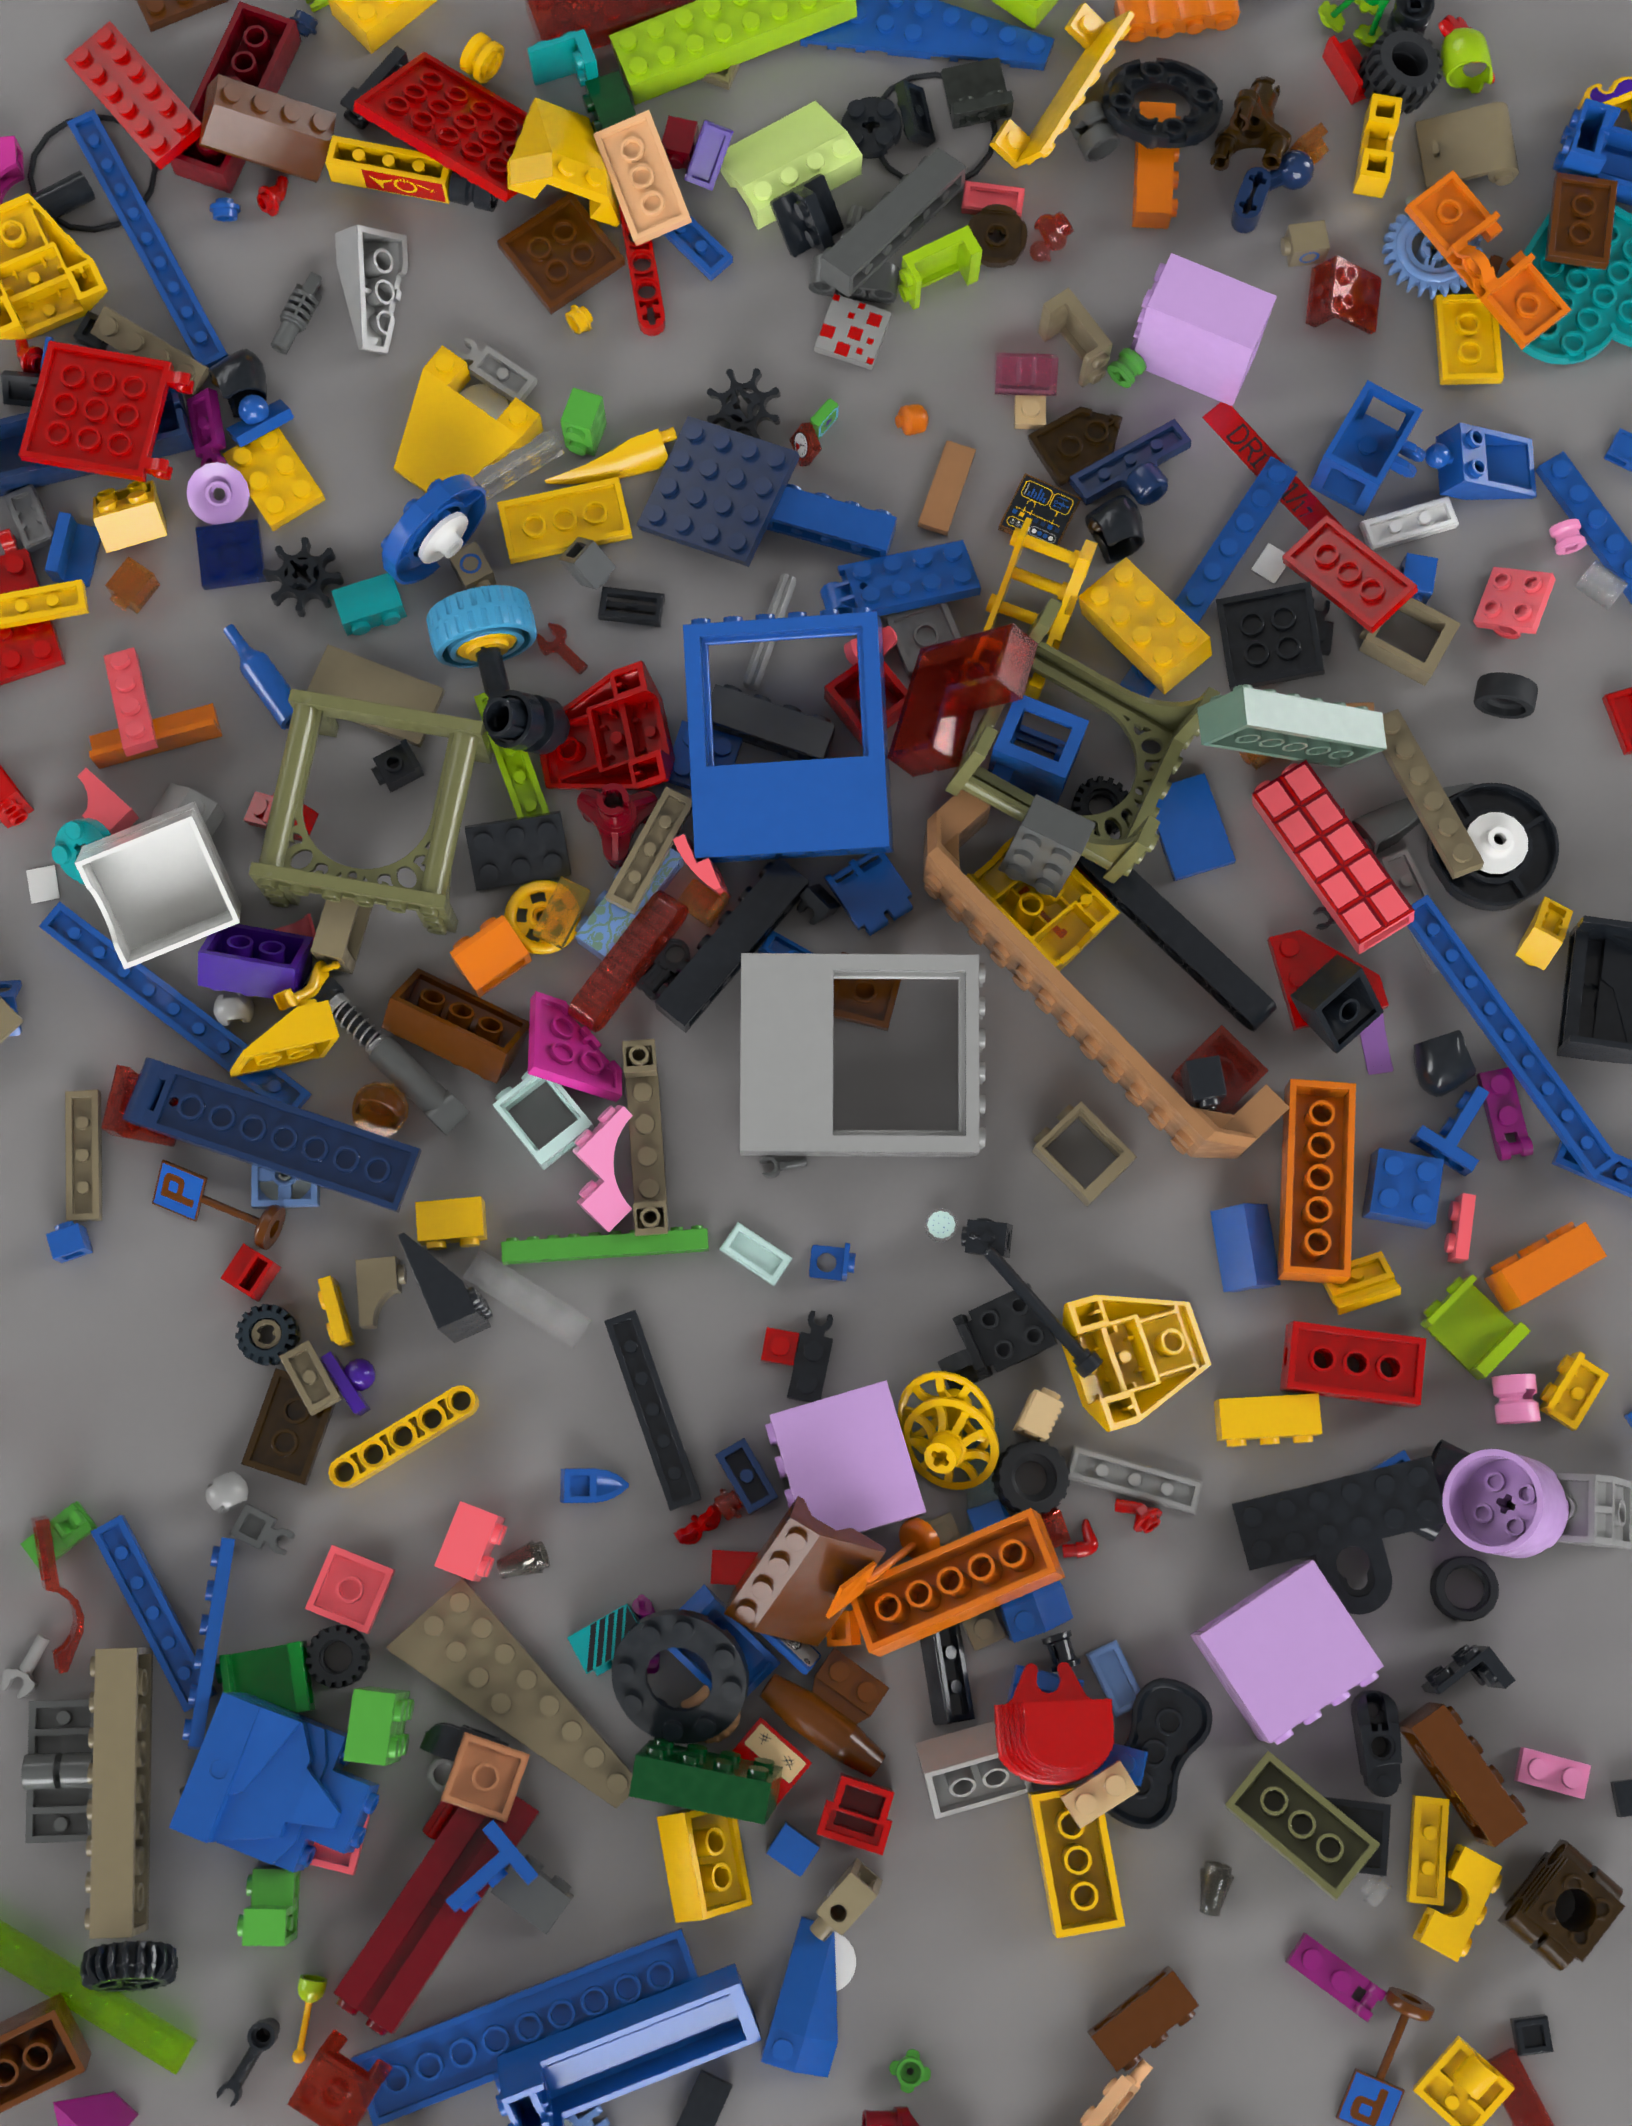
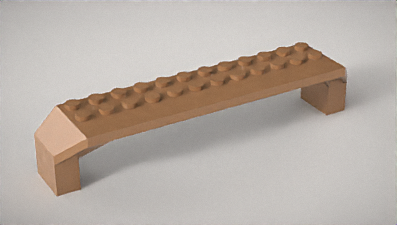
[923,790,1290,1159]

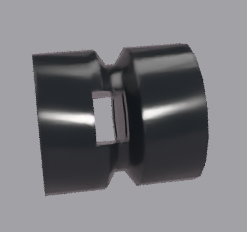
[1387,0,1435,34]
[449,171,498,212]

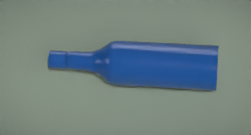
[223,624,293,730]

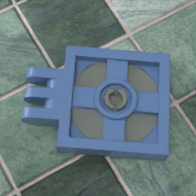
[251,1165,320,1209]

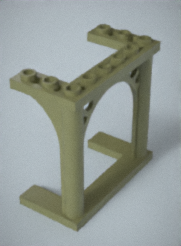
[945,598,1220,884]
[249,688,494,935]

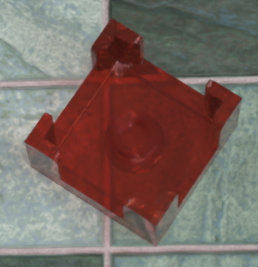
[287,2029,393,2126]

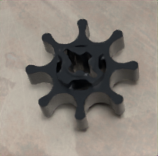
[707,368,781,439]
[263,537,344,617]

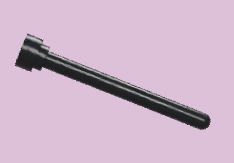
[984,1247,1103,1378]

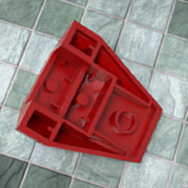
[539,660,675,790]

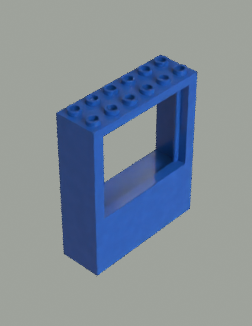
[683,607,894,863]

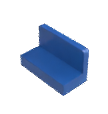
[44,512,101,587]

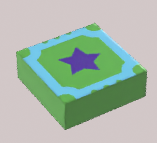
[810,398,839,440]

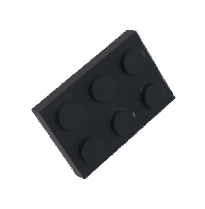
[465,811,571,891]

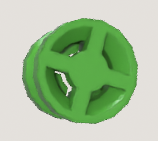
[1107,348,1146,388]

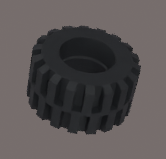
[1358,27,1443,115]

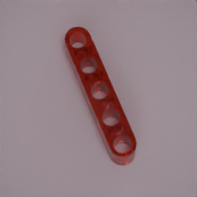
[568,890,689,1033]

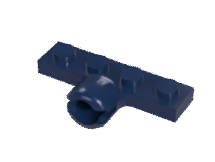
[1070,419,1191,506]

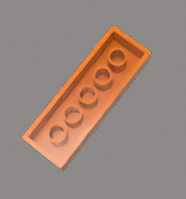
[1278,1079,1356,1285]
[851,1508,1065,1657]

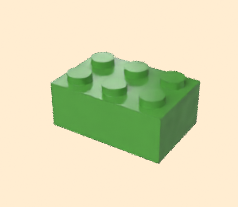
[343,1686,414,1766]

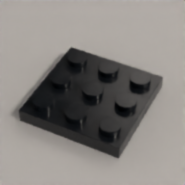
[1216,581,1325,692]

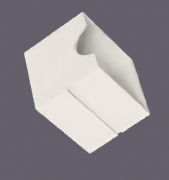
[75,801,241,969]

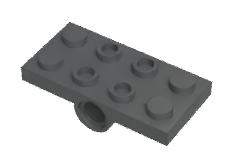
[21,1699,94,1843]

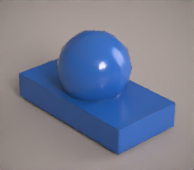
[226,394,294,447]

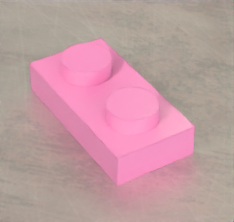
[1514,1747,1591,1799]

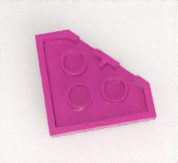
[528,991,622,1102]

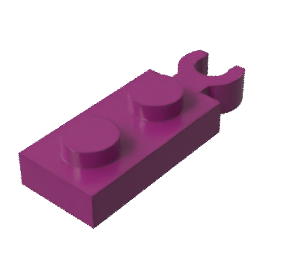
[187,388,226,467]

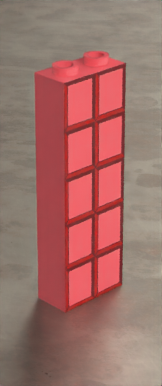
[1252,760,1415,955]

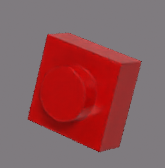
[761,1327,799,1367]

